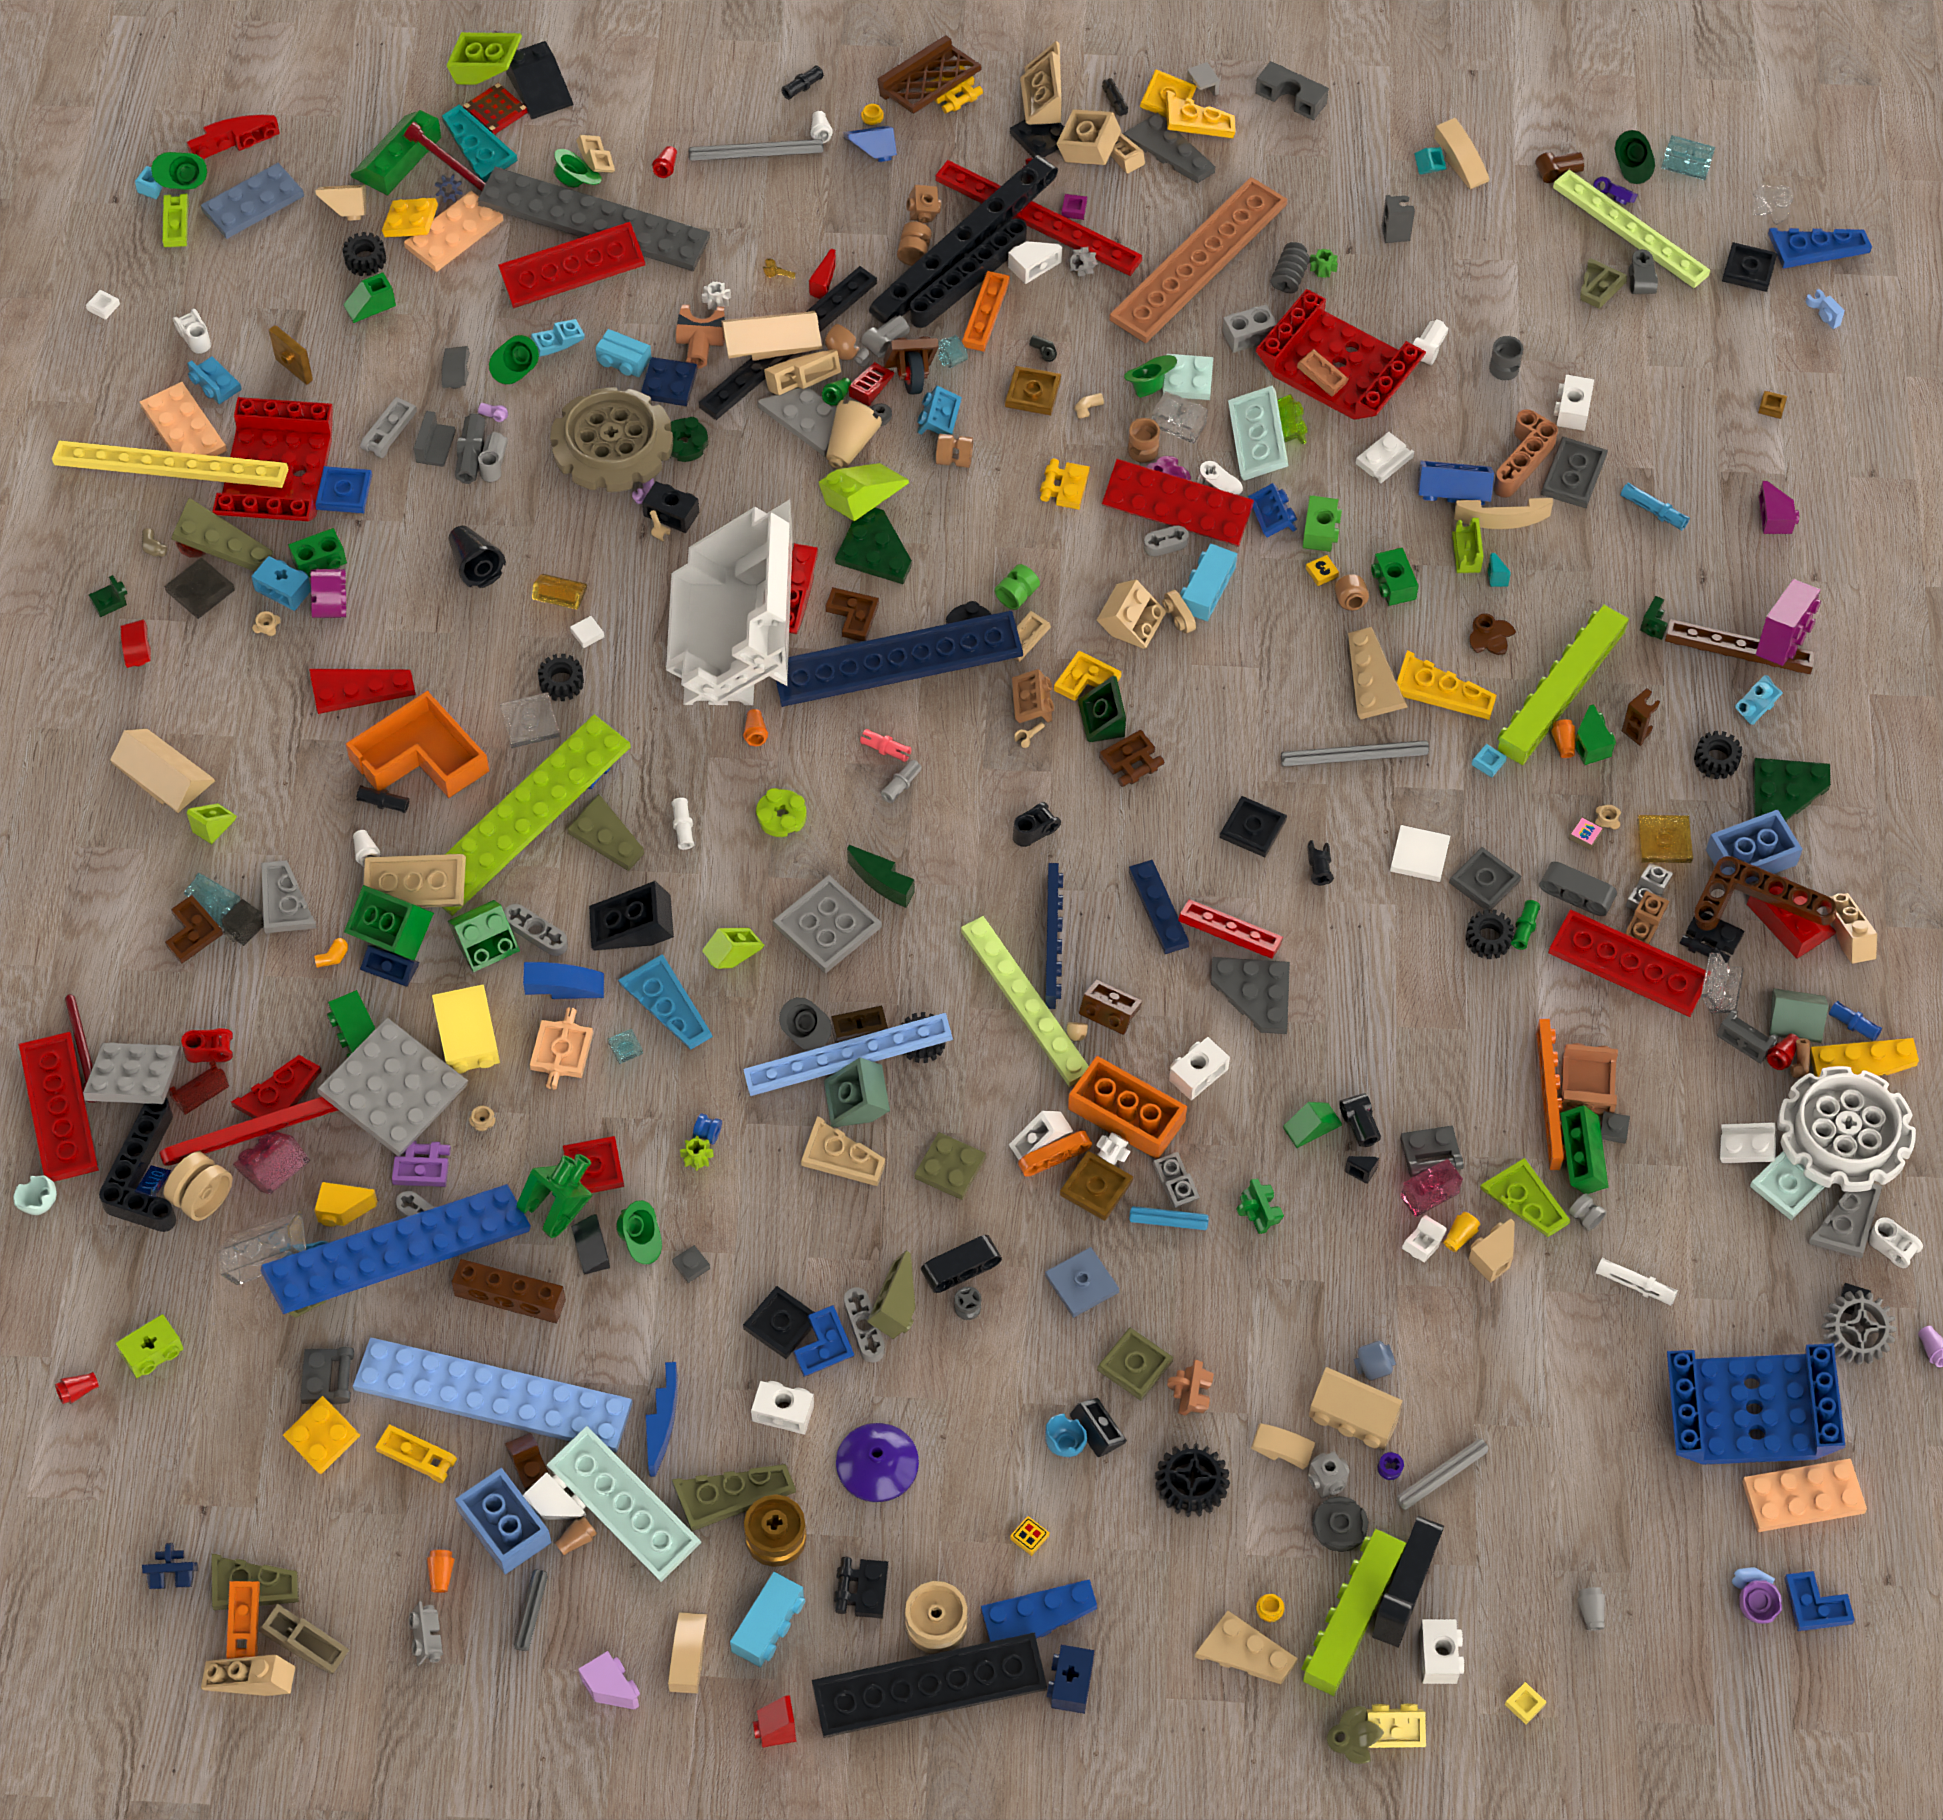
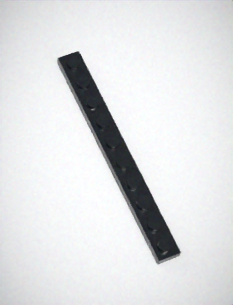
[699,266,877,420]

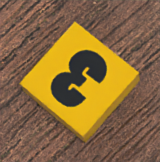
[1306,555,1339,586]

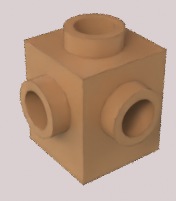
[906,185,941,223]

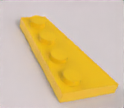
[1397,650,1497,720]
[1810,1038,1919,1077]

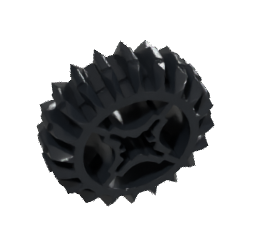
[1155,1442,1230,1517]

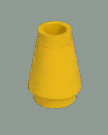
[1443,1211,1480,1252]

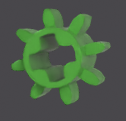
[1310,249,1338,277]

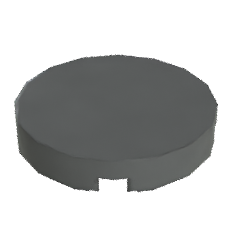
[1312,1496,1369,1552]

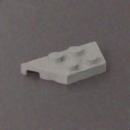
[758,387,836,457]

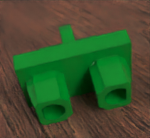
[1236,1178,1284,1234]

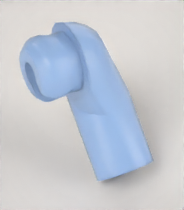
[1732,1567,1775,1589]

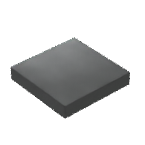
[1449,847,1522,912]

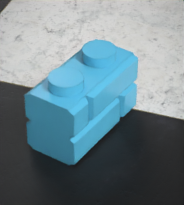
[596,329,652,377]

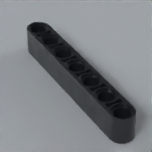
[910,218,1027,328]

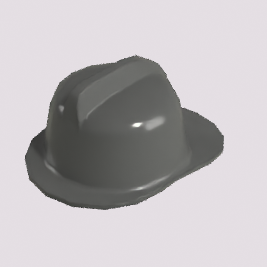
[779,997,832,1051]

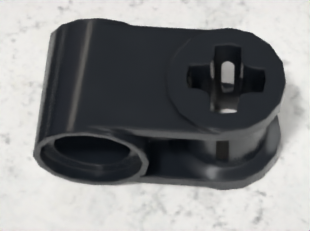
[1013,802,1061,847]

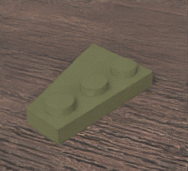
[212,1554,299,1610]

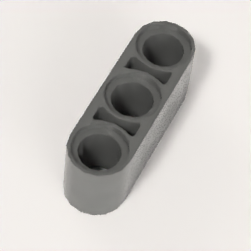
[1539,862,1617,916]

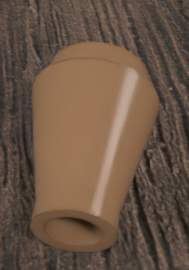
[554,1516,597,1556]

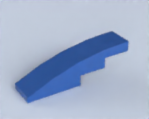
[646,1362,678,1477]

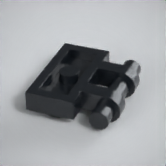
[1680,912,1745,966]
[834,1557,889,1619]

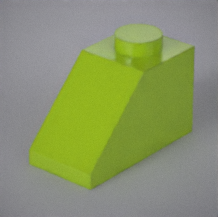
[702,928,765,969]

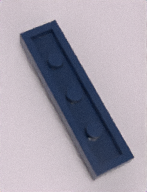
[1128,859,1189,954]

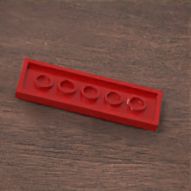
[498,222,646,309]
[1102,459,1254,547]
[1548,909,1712,1017]
[18,1032,99,1182]

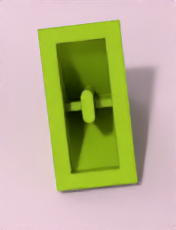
[187,803,237,845]

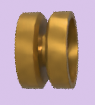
[744,1494,807,1567]

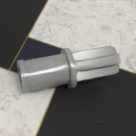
[881,760,922,803]

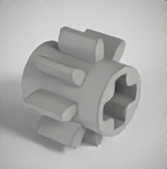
[1068,247,1098,276]

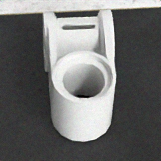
[173,309,211,353]
[1197,461,1243,495]
[1868,1217,1923,1268]

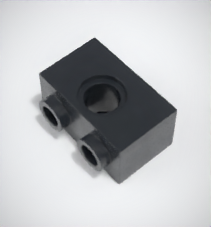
[642,481,700,533]

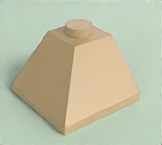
[316,184,366,220]

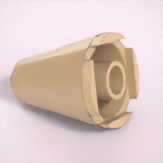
[826,400,882,469]

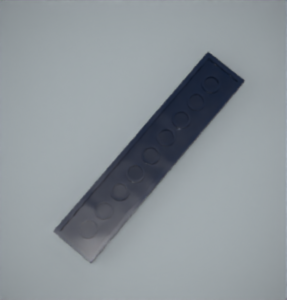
[775,610,1023,707]

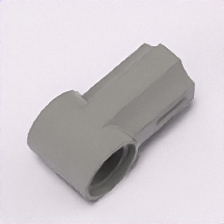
[861,316,910,358]
[478,432,508,482]

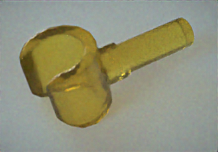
[763,258,796,278]

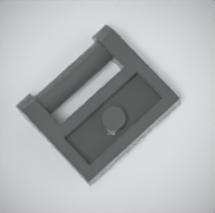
[1400,1125,1464,1177]
[300,1347,354,1404]

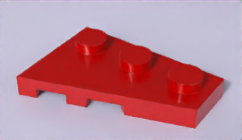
[231,1055,322,1119]

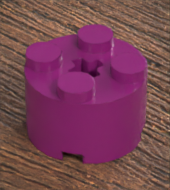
[310,569,346,618]

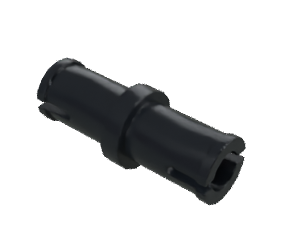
[781,65,824,100]
[356,785,410,813]

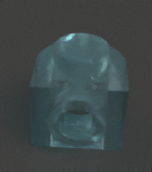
[938,335,968,368]

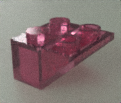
[233,1131,310,1195]

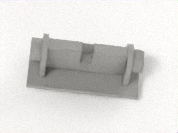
[408,1602,443,1666]

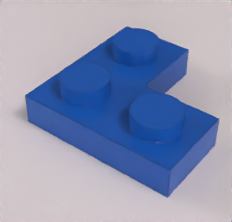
[793,1305,855,1377]
[1784,1571,1855,1631]

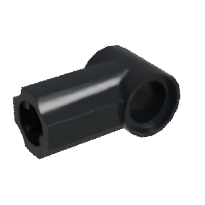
[1339,1093,1381,1148]

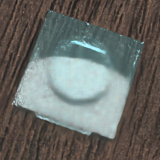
[608,1029,643,1064]

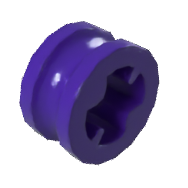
[1377,1452,1404,1480]

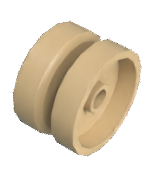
[163,1151,233,1221]
[905,1581,967,1654]

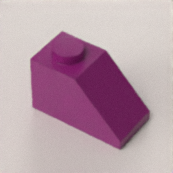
[1758,481,1799,534]

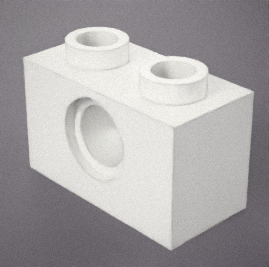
[1554,375,1594,431]
[1169,1037,1230,1101]
[751,1381,814,1434]
[1419,1619,1464,1684]

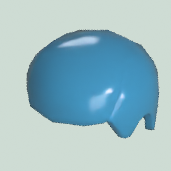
[1045,1414,1087,1458]

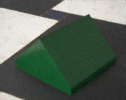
[1078,675,1126,742]

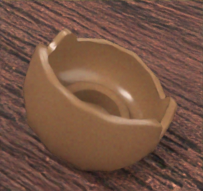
[825,324,859,360]

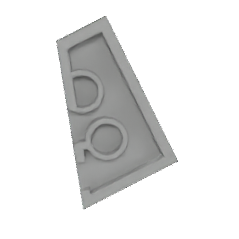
[1809,1183,1882,1258]

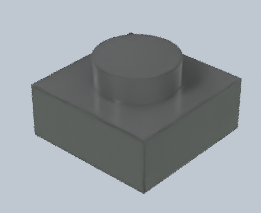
[1601,1111,1630,1144]
[672,1245,710,1283]

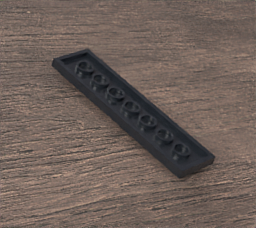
[812,1632,1047,1738]

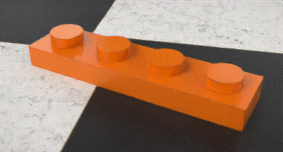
[962,271,1010,352]

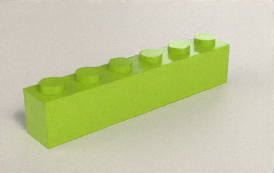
[1301,1528,1406,1696]

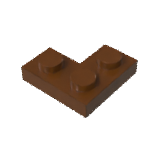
[825,587,879,642]
[165,895,224,964]

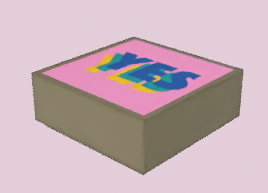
[1569,817,1604,850]

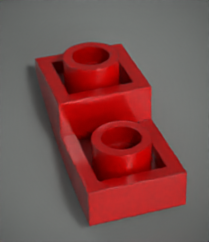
[121,619,151,668]

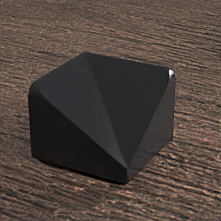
[1345,1156,1379,1184]

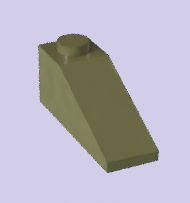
[867,1250,916,1339]

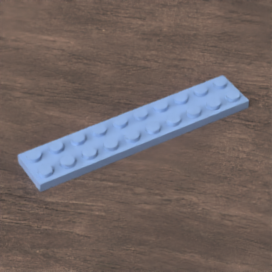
[353,1337,633,1453]

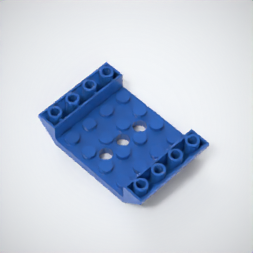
[1667,1343,1846,1465]

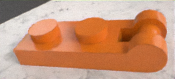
[226,1581,260,1659]

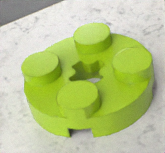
[756,788,807,837]

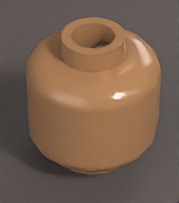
[1334,574,1369,610]

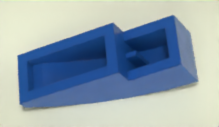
[523,962,604,999]

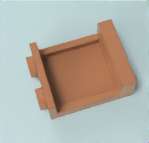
[1561,1043,1618,1116]

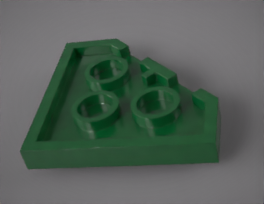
[835,507,912,584]
[1753,758,1831,822]

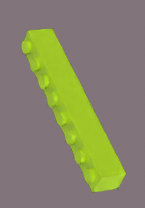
[1497,605,1629,766]

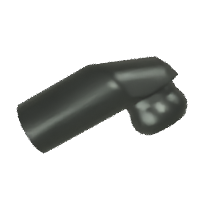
[1029,335,1057,362]

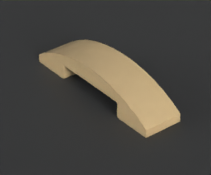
[1454,498,1553,529]

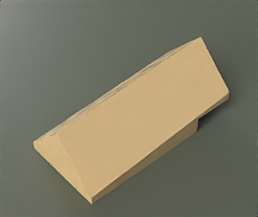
[1020,41,1061,125]
[721,311,822,361]
[110,729,215,813]

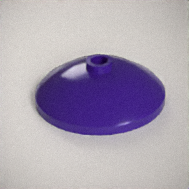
[836,1423,919,1502]

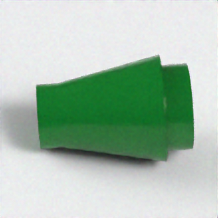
[822,378,851,406]

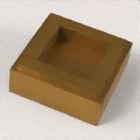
[1758,390,1787,419]

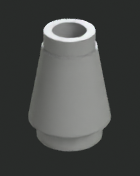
[1577,1587,1605,1631]

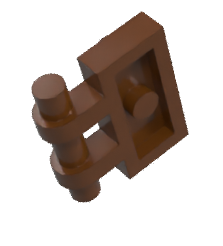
[1099,730,1165,787]

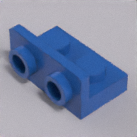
[1248,483,1297,538]

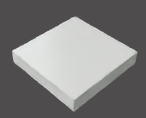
[1390,825,1450,882]

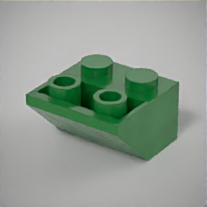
[448,900,520,972]

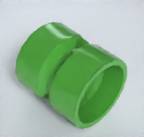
[994,564,1040,610]

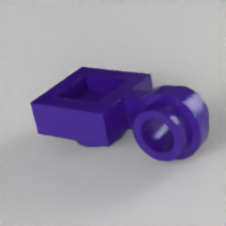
[1593,177,1638,205]

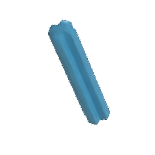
[1129,1206,1209,1230]

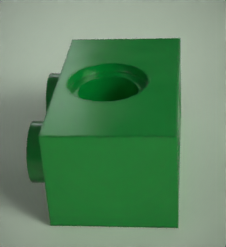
[1371,547,1419,606]

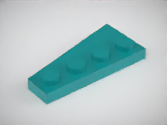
[442,104,518,182]

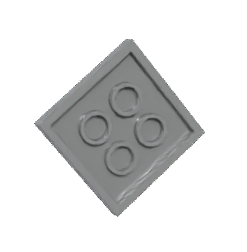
[773,875,882,974]
[83,1043,181,1104]

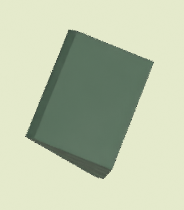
[1769,988,1829,1043]

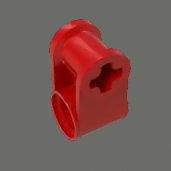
[181,1028,233,1063]

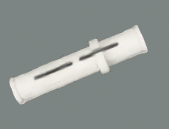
[1596,1257,1678,1306]

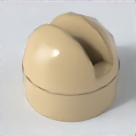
[1067,1022,1088,1041]

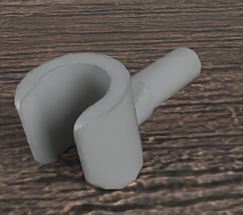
[854,345,870,367]

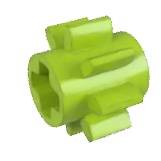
[680,1136,714,1171]

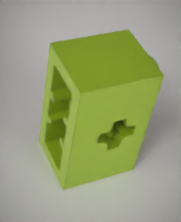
[115,1314,184,1379]

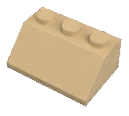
[1309,1367,1403,1450]

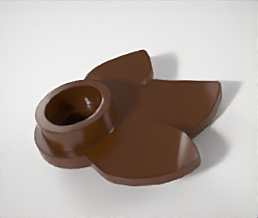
[1469,613,1516,655]

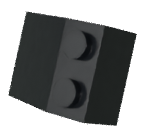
[506,41,573,119]
[589,881,674,951]

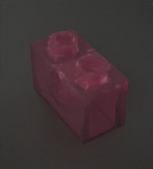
[1401,1159,1463,1218]

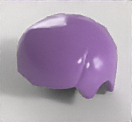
[1739,1581,1782,1624]

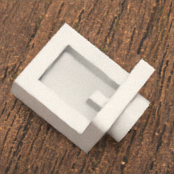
[1402,1215,1447,1263]

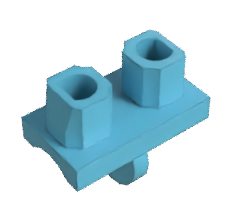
[1735,675,1783,725]

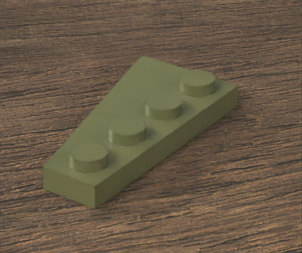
[672,1464,796,1531]

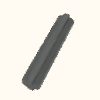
[514,1569,548,1651]

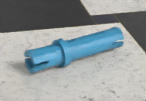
[1621,482,1690,531]

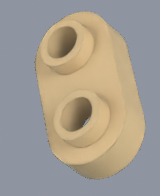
[1162,590,1196,634]

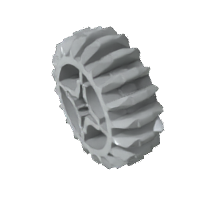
[1822,1291,1897,1365]

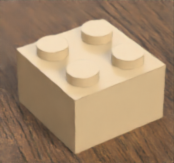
[1057,109,1121,165]

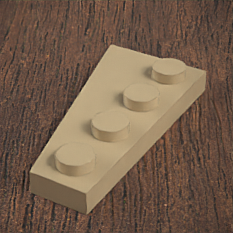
[1348,627,1408,720]

